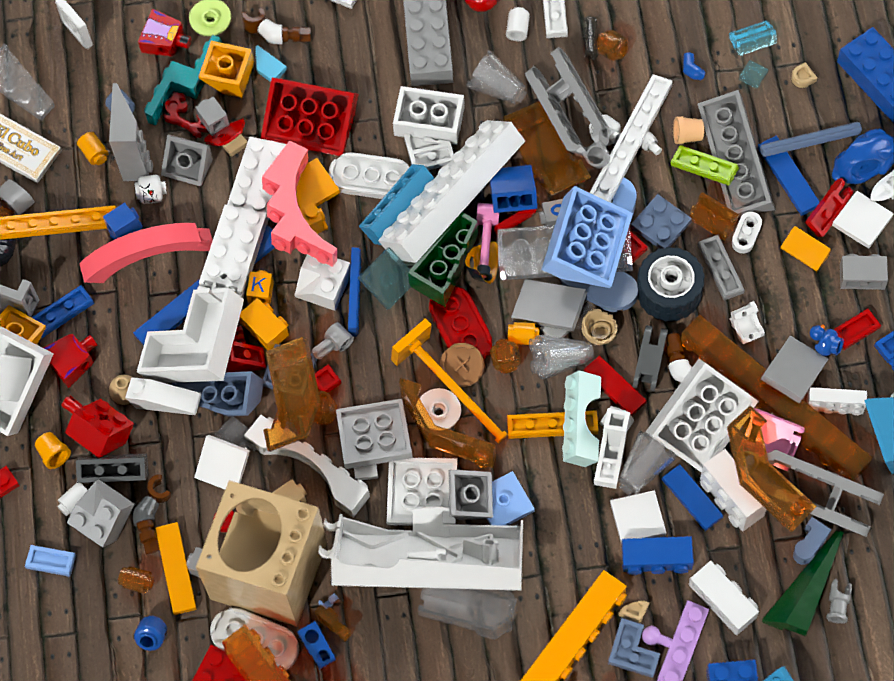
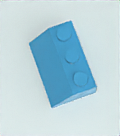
[864,397,894,474]

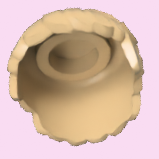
[582,309,618,345]

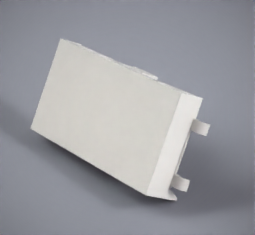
[319,506,523,590]

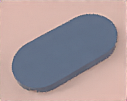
[560,268,638,312]

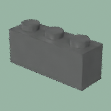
[76,454,148,483]

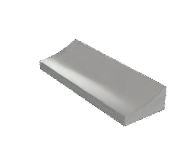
[698,90,775,219]

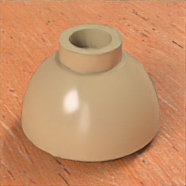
[109,374,134,405]

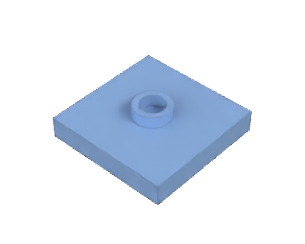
[487,471,535,526]

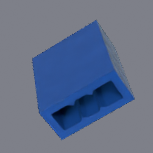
[489,165,537,213]

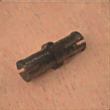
[583,16,599,59]

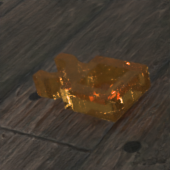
[315,605,351,642]

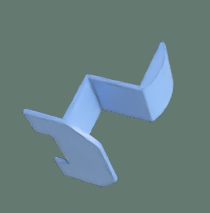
[319,593,339,614]

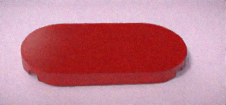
[429,287,492,360]

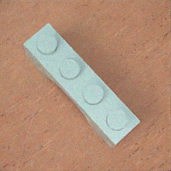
[562,370,601,467]

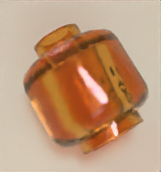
[597,30,628,61]
[490,339,521,374]

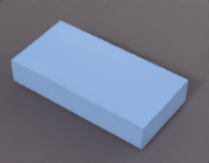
[25,545,76,577]

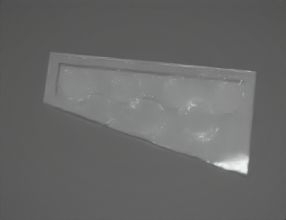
[0,44,55,121]

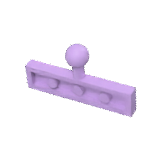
[642,601,709,681]

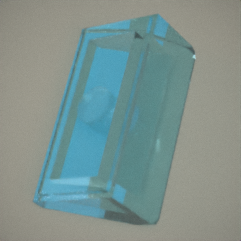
[729,21,777,56]

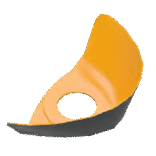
[465,241,498,284]

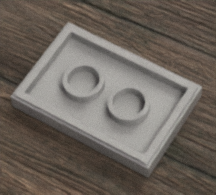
[511,279,587,332]
[760,336,828,403]

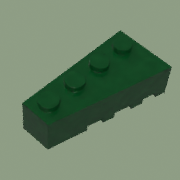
[408,212,479,307]

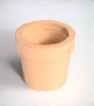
[673,116,704,144]

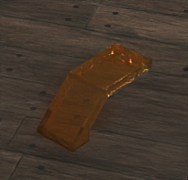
[503,101,591,196]
[263,337,320,452]
[399,378,496,468]
[727,405,817,533]

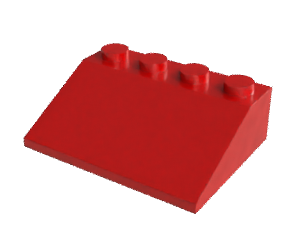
[260,77,358,156]

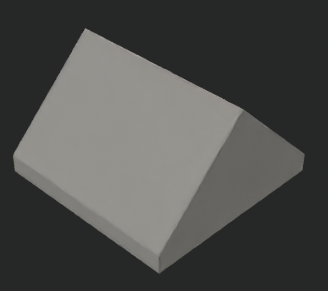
[161,134,213,186]
[448,470,493,520]

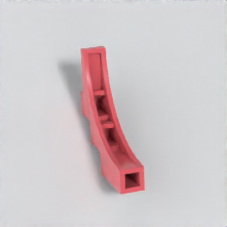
[262,141,337,267]

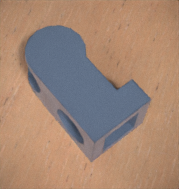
[793,517,831,565]

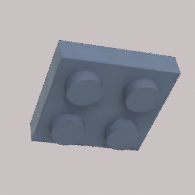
[631,194,692,249]

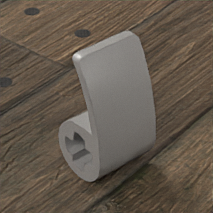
[0,179,35,215]

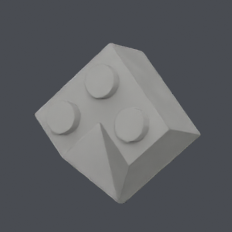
[67,479,134,547]

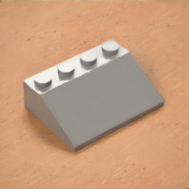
[109,83,153,181]

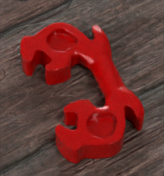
[164,93,208,138]

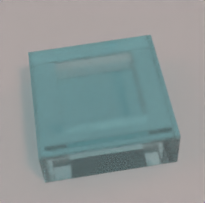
[739,60,768,89]

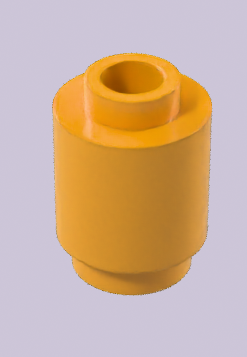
[508,322,539,345]

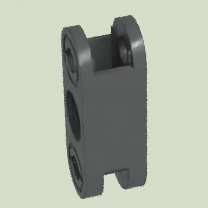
[633,325,668,392]

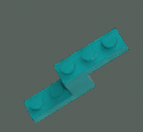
[144,35,221,126]

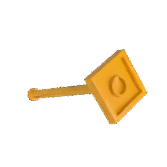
[391,318,508,443]

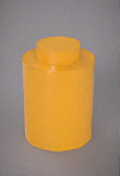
[77,132,109,165]

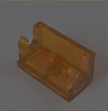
[689,192,739,241]

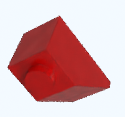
[226,341,266,372]

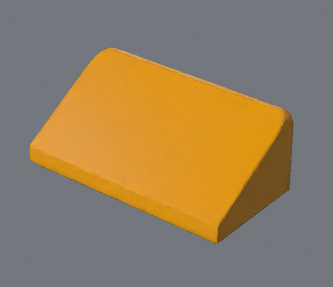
[781,226,831,272]

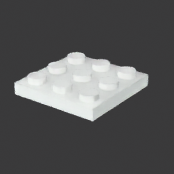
[387,458,457,525]

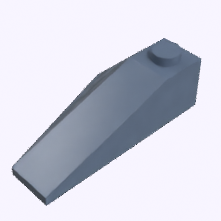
[171,371,264,416]

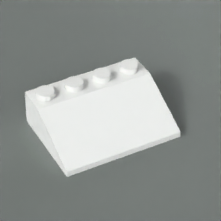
[646,359,758,472]

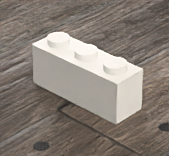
[689,561,759,636]

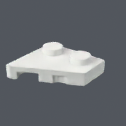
[404,134,454,170]

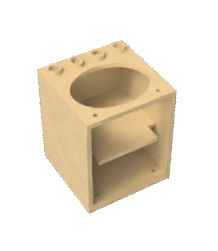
[196,480,327,627]

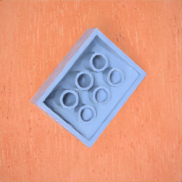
[541,186,633,288]

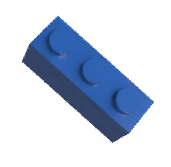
[621,536,693,575]

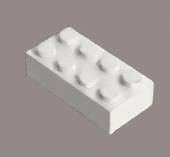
[806,387,867,415]

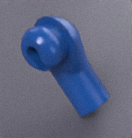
[683,53,705,80]

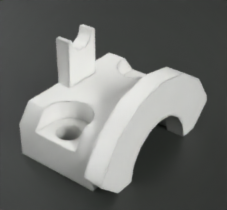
[729,301,765,344]

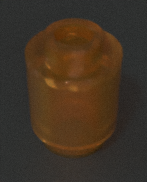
[118,566,154,594]

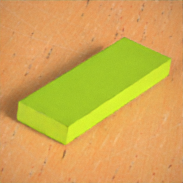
[671,145,739,186]

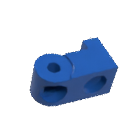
[297,621,336,670]

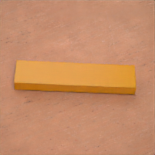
[507,410,598,439]
[155,522,197,615]

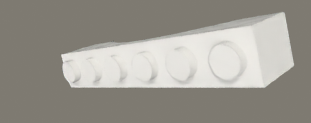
[244,415,370,518]

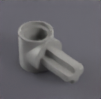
[312,322,354,359]

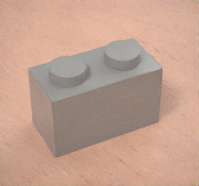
[840,254,888,290]

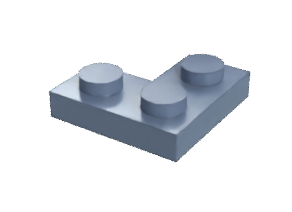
[608,618,660,678]

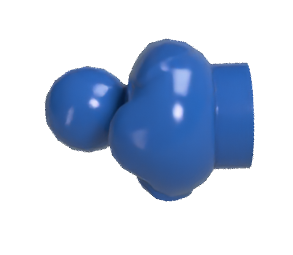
[810,325,844,356]

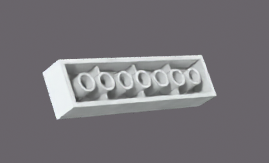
[378,120,525,263]

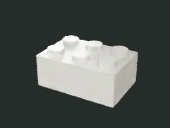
[393,86,464,145]
[700,449,768,532]

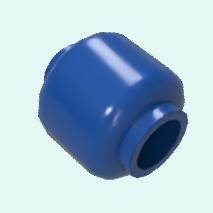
[134,616,167,651]

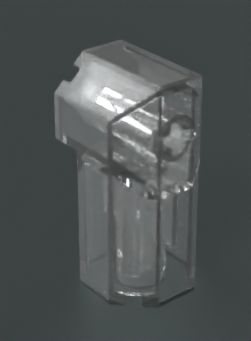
[418,588,517,639]

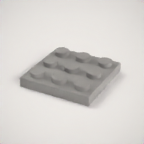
[336,399,413,469]

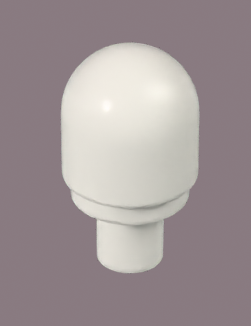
[640,131,662,155]

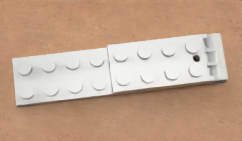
[197,137,287,298]

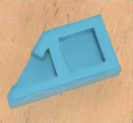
[255,45,287,82]

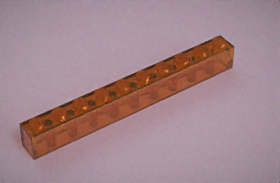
[681,314,873,482]

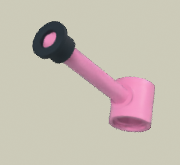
[477,203,500,281]

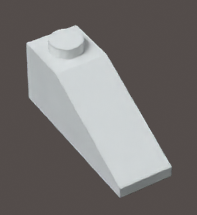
[125,377,201,415]

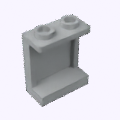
[0,279,39,317]

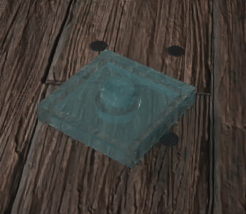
[358,247,410,310]

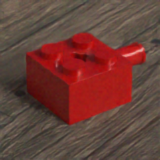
[62,395,134,458]

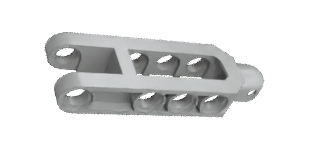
[525,47,611,168]
[735,450,884,537]

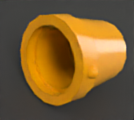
[34,432,71,469]

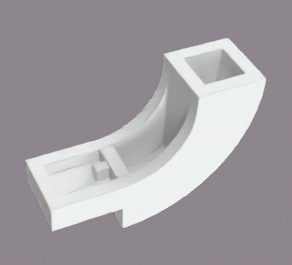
[594,408,630,489]

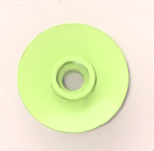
[189,0,231,36]

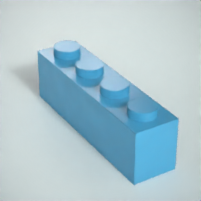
[359,164,434,245]

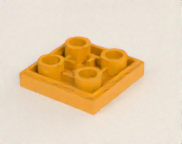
[296,158,340,208]

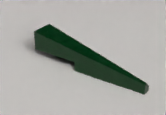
[762,531,844,636]

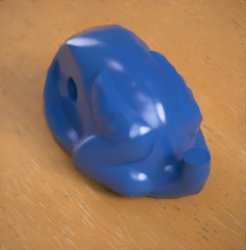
[832,128,894,184]

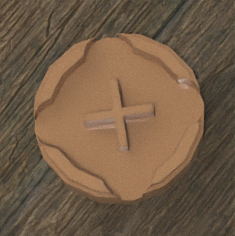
[440,343,485,388]

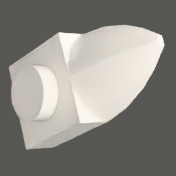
[871,170,894,201]

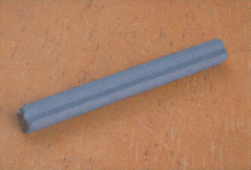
[760,122,862,157]

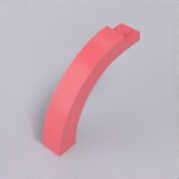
[79,223,213,283]

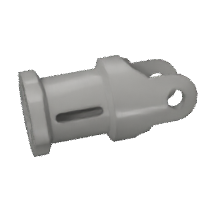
[826,579,852,623]

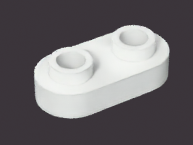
[732,212,762,253]

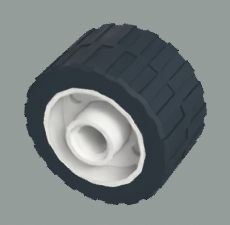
[637,247,705,322]

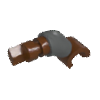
[133,474,171,554]

